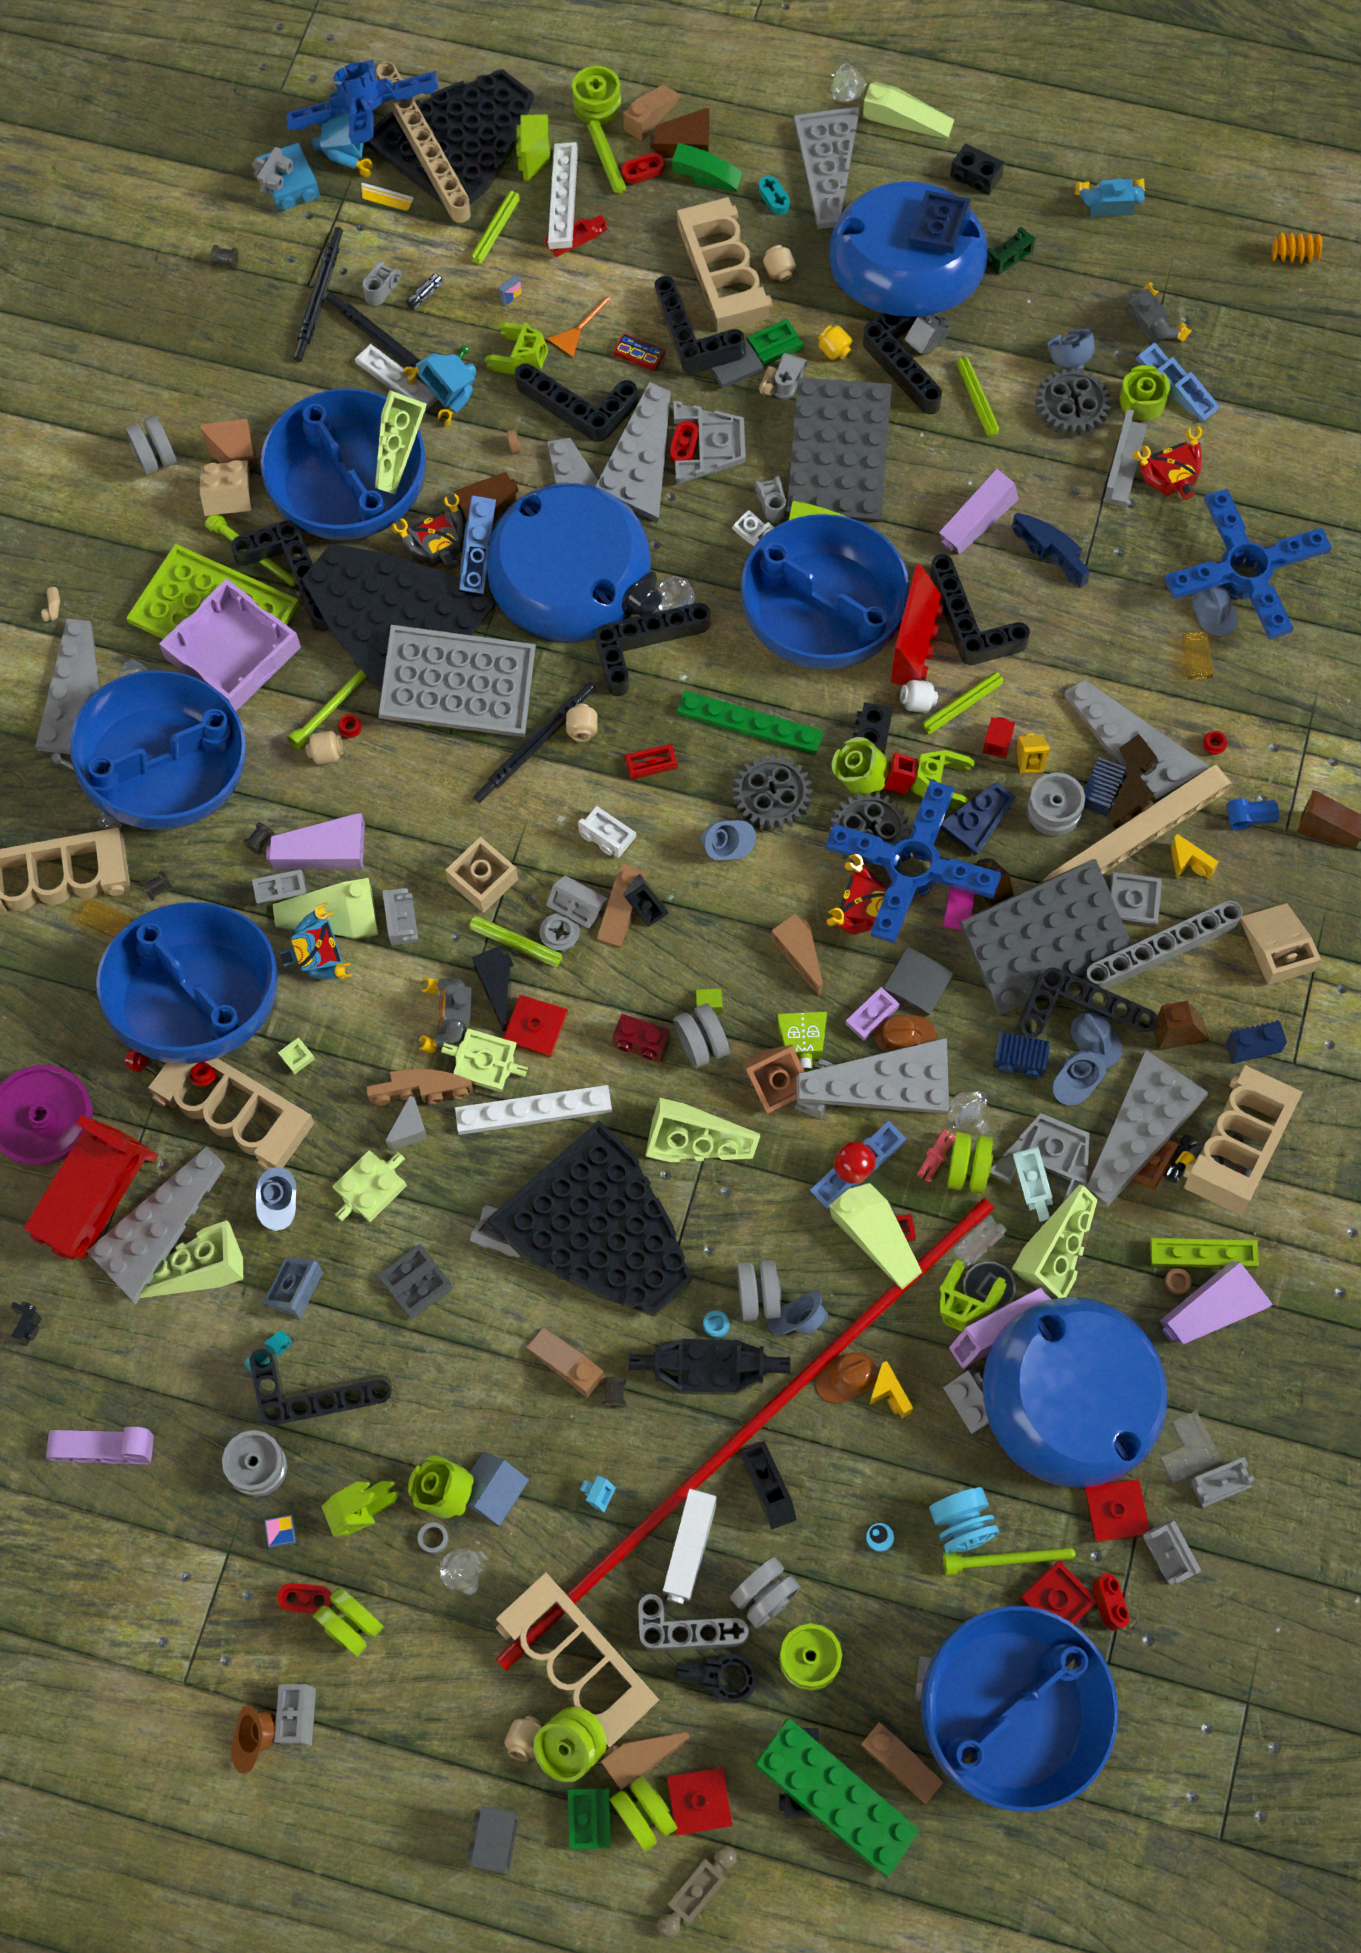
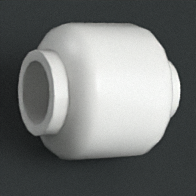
[900,680,938,713]

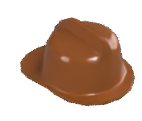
[875,1015,936,1053]
[816,1352,878,1404]
[231,1705,276,1774]

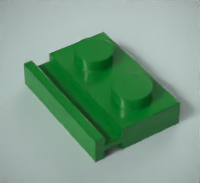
[747,318,804,367]
[568,1788,611,1850]

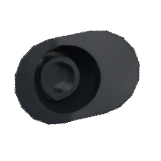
[622,571,662,616]

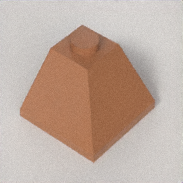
[200,419,257,470]
[741,1045,804,1114]

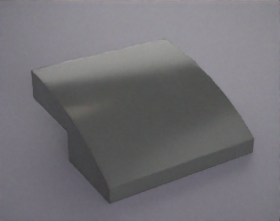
[709,338,764,389]
[882,947,954,1016]
[377,1244,454,1320]

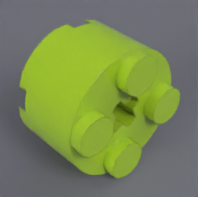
[1119,365,1170,421]
[832,737,889,795]
[408,1456,474,1519]

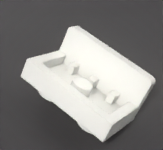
[578,806,636,858]

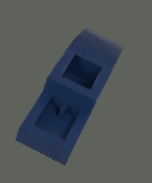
[1012,513,1090,588]

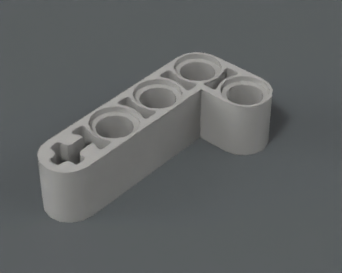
[638,1594,749,1652]

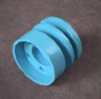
[929,1487,1000,1553]

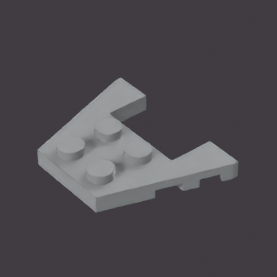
[673,401,746,484]
[990,1113,1089,1204]

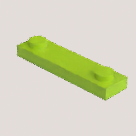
[1150,1238,1259,1269]

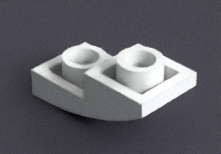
[732,510,774,546]

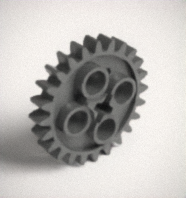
[1035,367,1112,437]
[732,754,813,831]
[829,792,911,869]

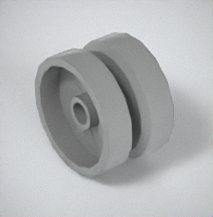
[125,415,177,476]
[1027,772,1085,837]
[673,1003,730,1069]
[737,1259,781,1322]
[222,1430,288,1497]
[730,1557,801,1629]

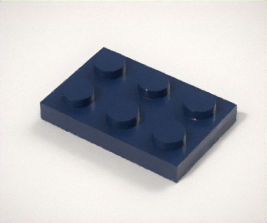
[908,190,971,254]

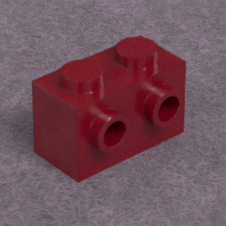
[613,1013,670,1063]

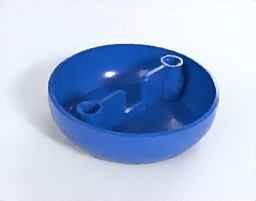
[829,182,988,317]
[261,388,426,541]
[486,483,651,642]
[741,514,909,670]
[70,670,246,830]
[96,902,278,1064]
[982,1297,1168,1488]
[921,1606,1118,1812]

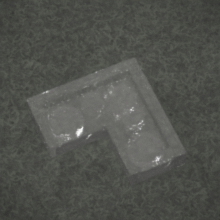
[1159,1411,1222,1484]

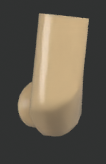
[759,366,777,396]
[41,587,60,622]

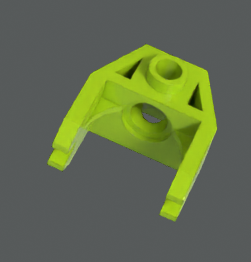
[484,322,548,375]
[910,750,975,809]
[940,1259,1007,1332]
[321,1481,399,1536]

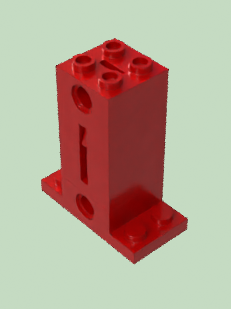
[23,1115,159,1260]

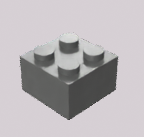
[467,1806,520,1876]

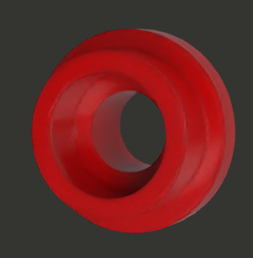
[338,714,362,738]
[1202,731,1227,755]
[125,1049,149,1073]
[190,1063,216,1086]

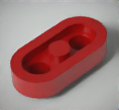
[621,153,665,184]
[670,421,699,464]
[1092,1573,1129,1631]
[277,1583,333,1615]

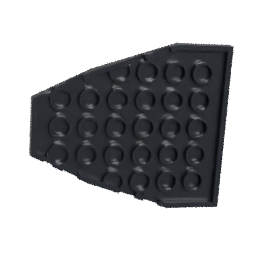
[364,69,534,207]
[302,543,495,693]
[487,1120,693,1317]

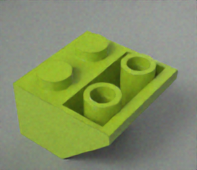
[517,115,550,181]

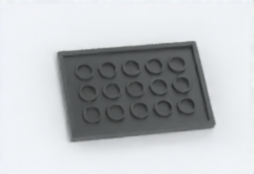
[787,377,892,522]
[959,859,1132,1015]

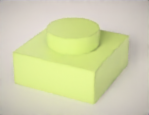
[278,1037,315,1075]

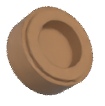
[507,429,521,454]
[1163,1268,1191,1296]

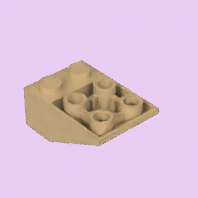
[1240,903,1321,985]

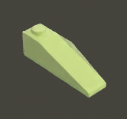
[863,82,954,140]
[375,390,427,494]
[272,878,379,939]
[646,1097,760,1162]
[829,1183,922,1289]
[1012,1185,1097,1299]
[139,1220,243,1298]

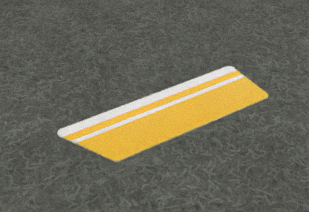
[361,183,414,211]

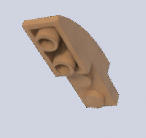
[366,1069,474,1106]

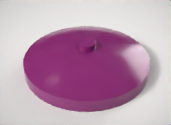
[0,1065,93,1166]

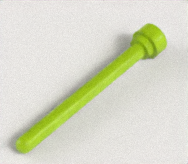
[205,514,295,586]
[286,669,366,751]
[943,1548,1076,1575]

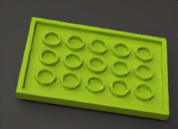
[126,544,300,639]

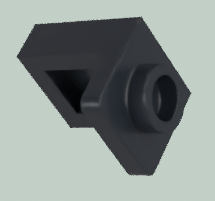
[10,1301,42,1346]

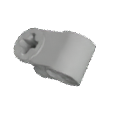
[363,261,401,306]
[774,353,807,400]
[755,476,786,523]

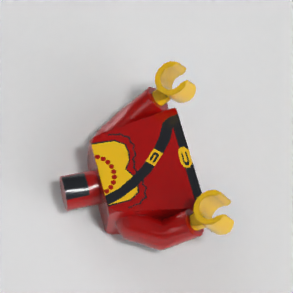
[1133,426,1202,500]
[827,854,887,935]

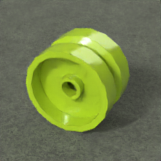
[572,66,621,125]
[947,1131,993,1194]
[312,1586,384,1658]
[779,1623,842,1692]
[533,1706,607,1782]
[610,1775,677,1852]

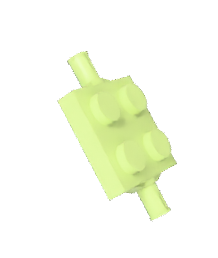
[441,1028,528,1092]
[332,1150,407,1222]

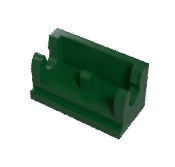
[987,227,1035,276]

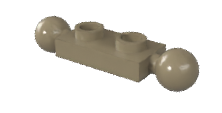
[657,1846,737,1939]

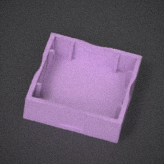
[159,579,301,711]

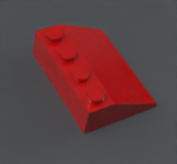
[891,564,944,685]

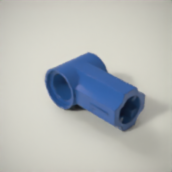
[1226,798,1279,830]

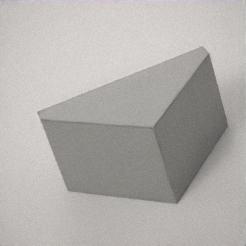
[386,1096,428,1150]

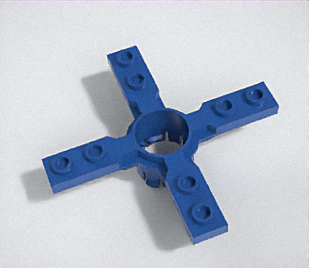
[287,59,438,144]
[1164,489,1332,640]
[826,780,1001,944]

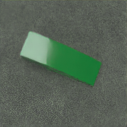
[672,143,743,192]

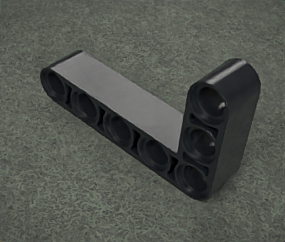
[654,276,746,374]
[863,313,942,414]
[515,363,638,442]
[231,520,328,631]
[930,554,1030,665]
[595,603,711,696]
[1017,967,1158,1038]
[249,1344,392,1426]

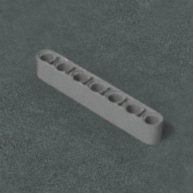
[1084,901,1243,989]

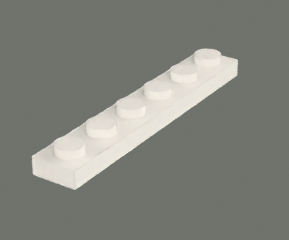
[548,142,578,249]
[455,1085,612,1135]

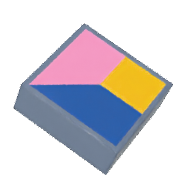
[498,275,523,306]
[265,1515,297,1549]

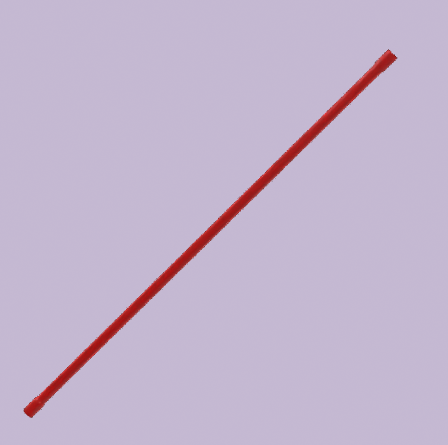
[495,1198,994,1671]

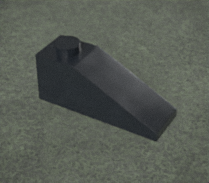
[472,946,513,1031]
[739,1441,797,1530]

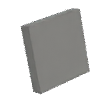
[1109,872,1162,928]

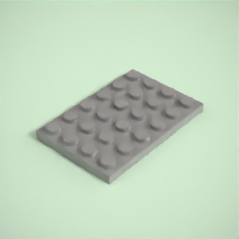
[379,625,536,737]

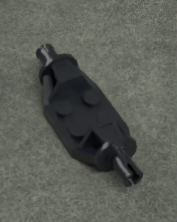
[629,1339,790,1395]

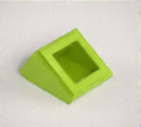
[696,989,722,1014]

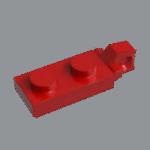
[544,215,607,257]

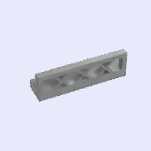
[1103,409,1147,507]

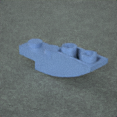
[459,496,496,594]

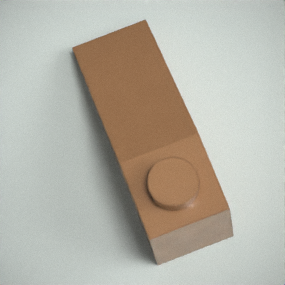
[624,85,681,141]
[597,863,646,948]
[771,913,823,995]
[526,1328,605,1399]
[860,1722,943,1805]
[601,1732,690,1791]

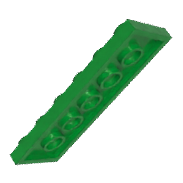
[753,1718,920,1878]

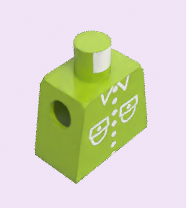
[777,1012,827,1072]

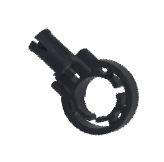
[675,1654,757,1704]

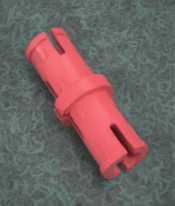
[917,1130,955,1182]

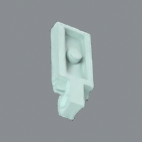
[1013,1147,1053,1222]

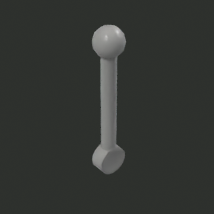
[52,753,74,770]

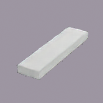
[355,344,438,412]

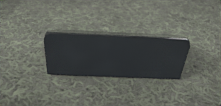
[623,874,669,927]

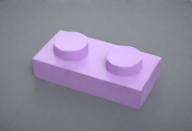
[845,987,899,1041]

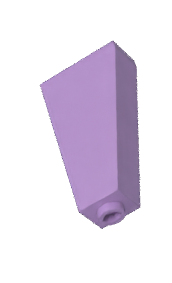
[939,469,1019,554]
[266,814,365,870]
[1160,1261,1272,1344]
[949,1288,1051,1370]

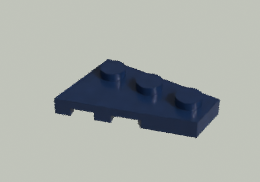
[940,782,1016,856]

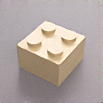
[199,460,252,516]
[445,836,518,913]

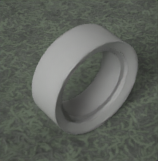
[418,1522,449,1554]

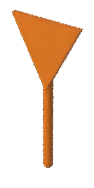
[547,296,610,358]

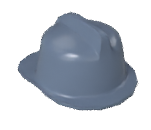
[1192,585,1237,637]
[699,820,756,861]
[1071,1012,1122,1068]
[1053,1050,1107,1105]
[255,1167,296,1231]
[768,1290,829,1335]

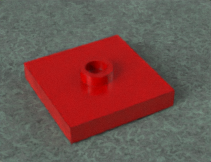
[503,995,568,1057]
[1084,1479,1150,1543]
[1019,1560,1097,1625]
[667,1767,733,1836]

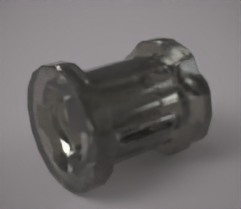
[211,245,239,269]
[242,822,275,855]
[140,870,173,902]
[602,1377,627,1409]

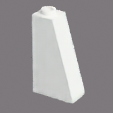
[663,1489,716,1605]

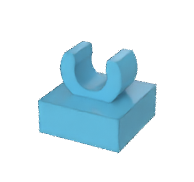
[580,1475,616,1512]

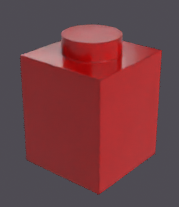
[982,717,1015,759]
[883,752,918,795]

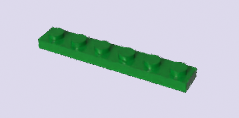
[677,690,824,756]

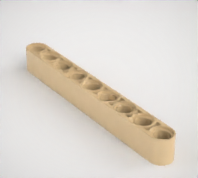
[376,62,471,223]
[1043,765,1233,882]

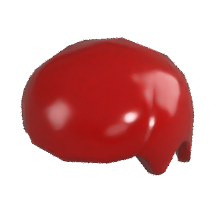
[834,1141,876,1183]

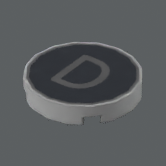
[963,1261,1016,1312]

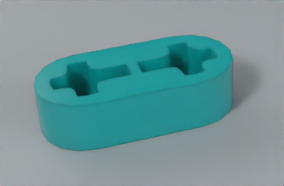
[759,176,790,215]
[244,1331,292,1372]

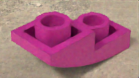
[942,886,975,931]

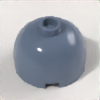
[1047,329,1095,371]

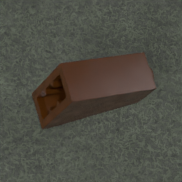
[650,108,709,158]
[454,472,519,525]
[1297,790,1361,849]
[1153,1001,1209,1051]

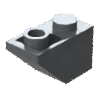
[904,315,953,354]

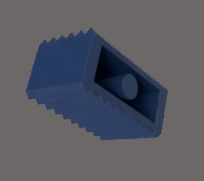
[1084,756,1127,816]
[1225,1020,1287,1064]
[992,1032,1050,1079]

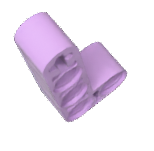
[46,1427,154,1464]

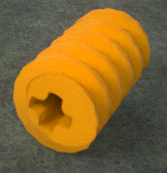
[1272,232,1322,264]

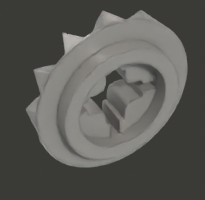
[540,913,580,952]

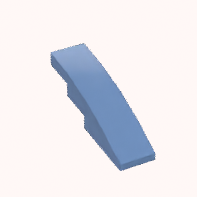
[1136,343,1220,422]
[810,1121,908,1210]

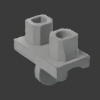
[252,147,293,194]

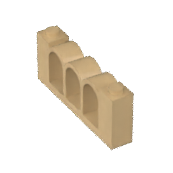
[677,197,773,332]
[0,827,131,915]
[148,1058,314,1170]
[1183,1065,1303,1216]
[495,1573,659,1748]

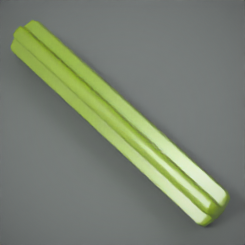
[587,120,626,194]
[471,191,520,265]
[956,357,999,437]
[922,672,1003,734]
[469,916,562,967]

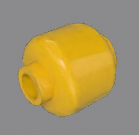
[818,325,852,360]

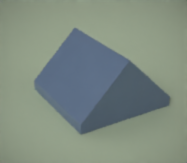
[263,1256,323,1320]
[466,1451,529,1527]

